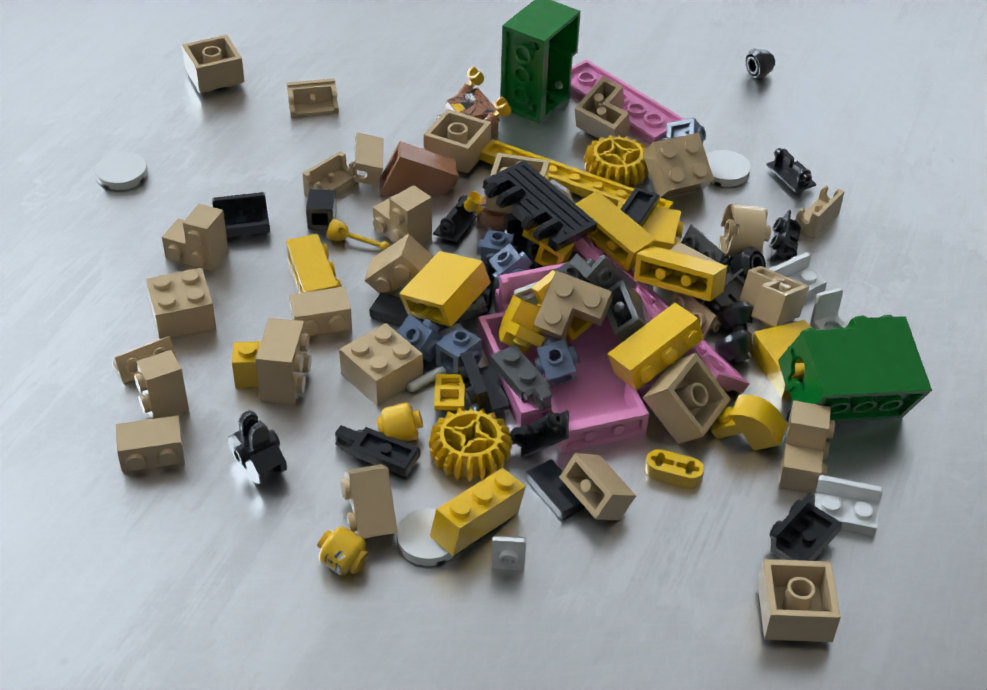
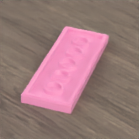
[559,60,685,144]

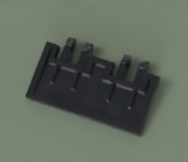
[482,160,597,252]

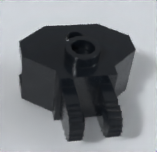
[227,410,287,484]

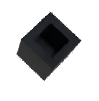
[306,189,337,230]

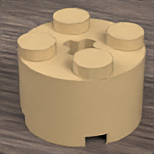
[719,204,771,258]

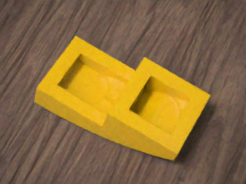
[434,374,465,411]

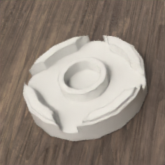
[706,150,751,187]
[95,152,147,190]
[396,508,455,566]

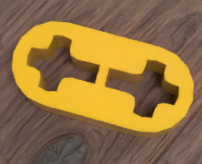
[645,449,704,488]

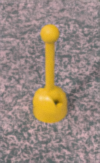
[327,219,390,251]

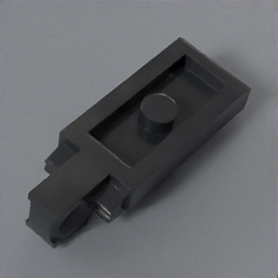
[335,425,420,477]

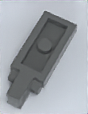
[490,345,553,411]

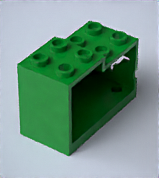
[500,0,581,124]
[778,315,932,422]

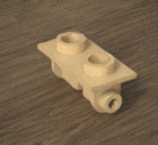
[668,292,722,339]
[112,336,177,384]

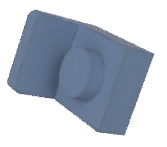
[666,118,706,143]

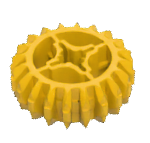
[584,135,649,187]
[429,407,512,482]

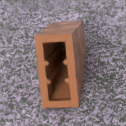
[380,141,459,196]

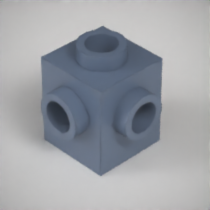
[477,230,518,270]
[489,243,533,283]
[397,314,444,362]
[436,326,482,374]
[534,338,579,388]

